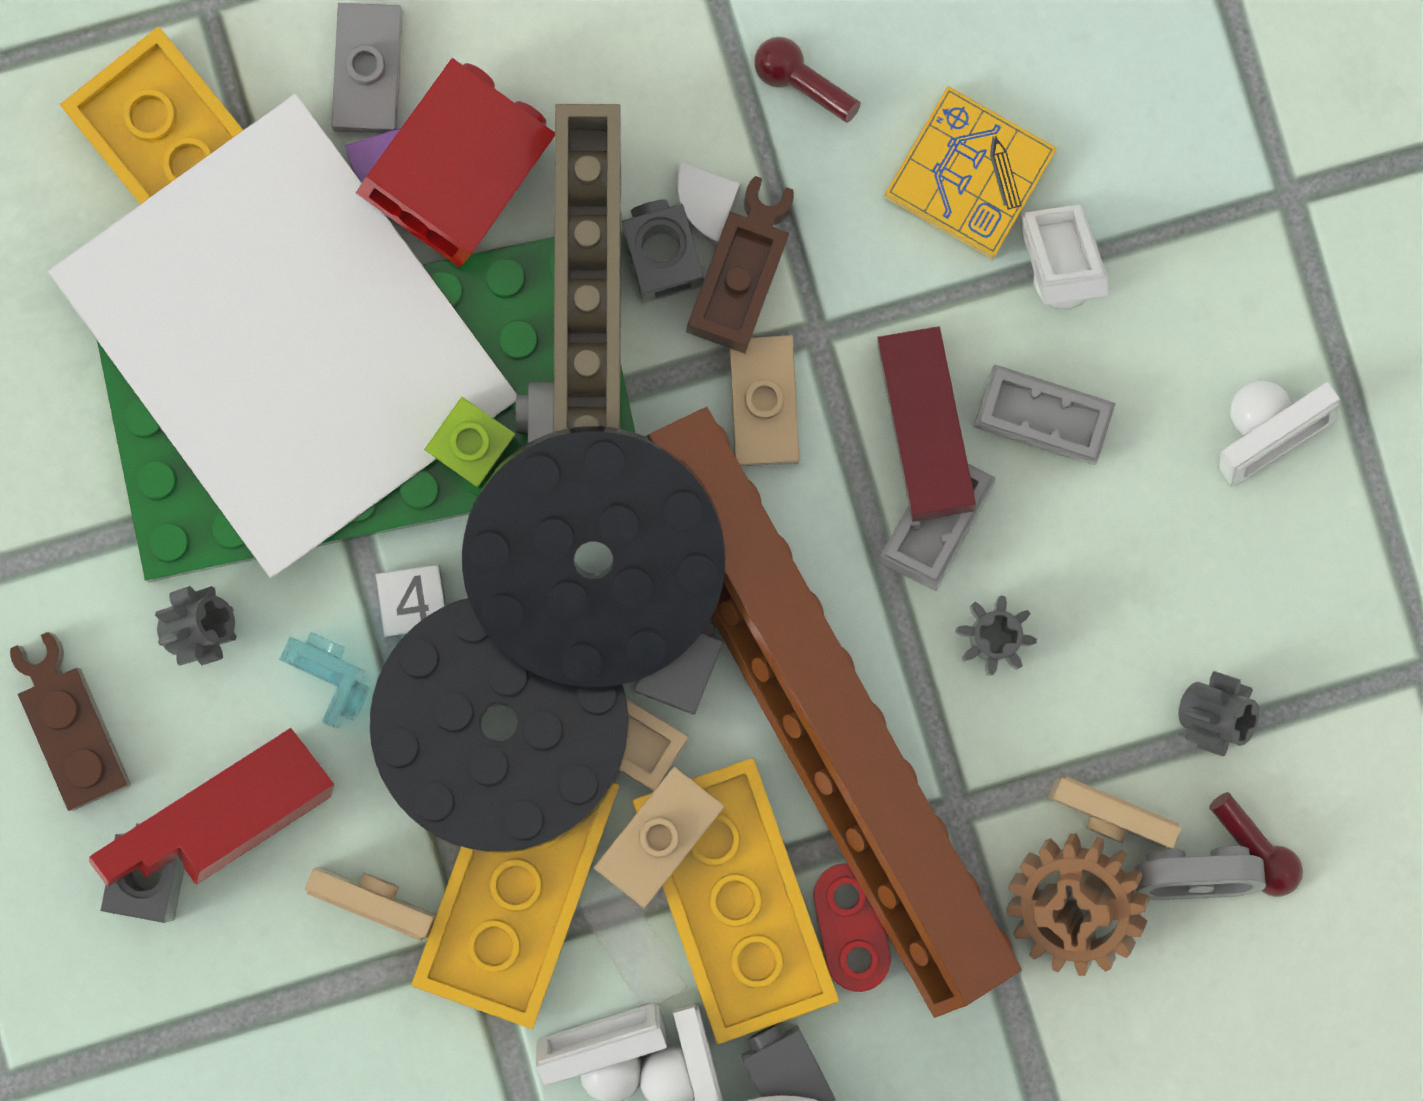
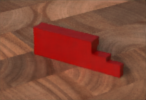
[89,728,334,887]

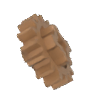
[1006,833,1150,976]

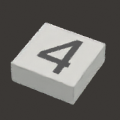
[375,564,446,638]

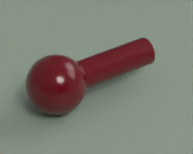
[754,37,861,123]
[1209,792,1303,897]

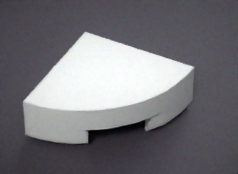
[677,162,740,245]

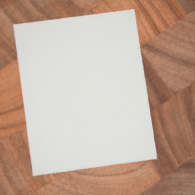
[47,93,517,579]

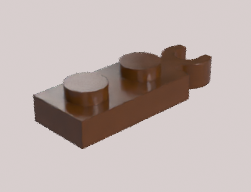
[686,176,794,354]
[10,632,131,811]

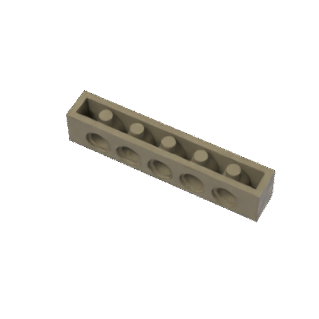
[554,104,621,432]

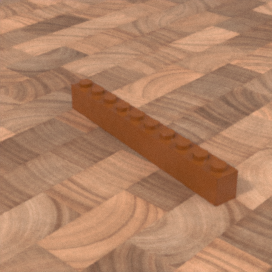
[646,407,1022,1018]

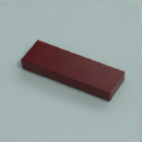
[877,326,976,522]

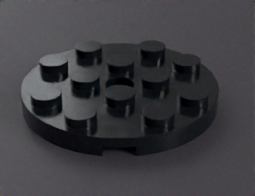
[462,426,725,687]
[370,598,629,853]

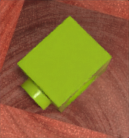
[424,396,515,488]

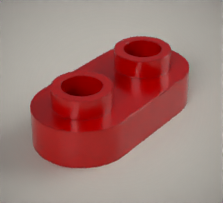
[813,863,891,992]

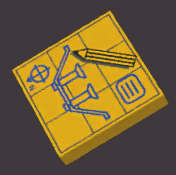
[884,86,1057,260]

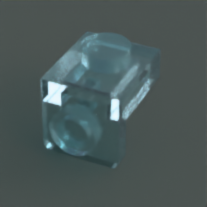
[279,632,370,728]

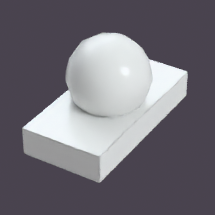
[1021,204,1108,310]
[1218,379,1340,486]
[536,1002,667,1101]
[639,1003,724,1101]

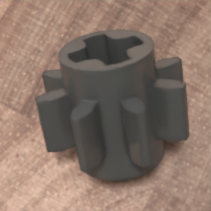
[155,586,237,666]
[955,595,1037,676]
[1178,671,1259,756]

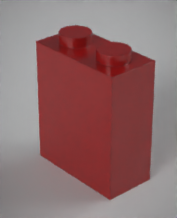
[356,58,555,268]

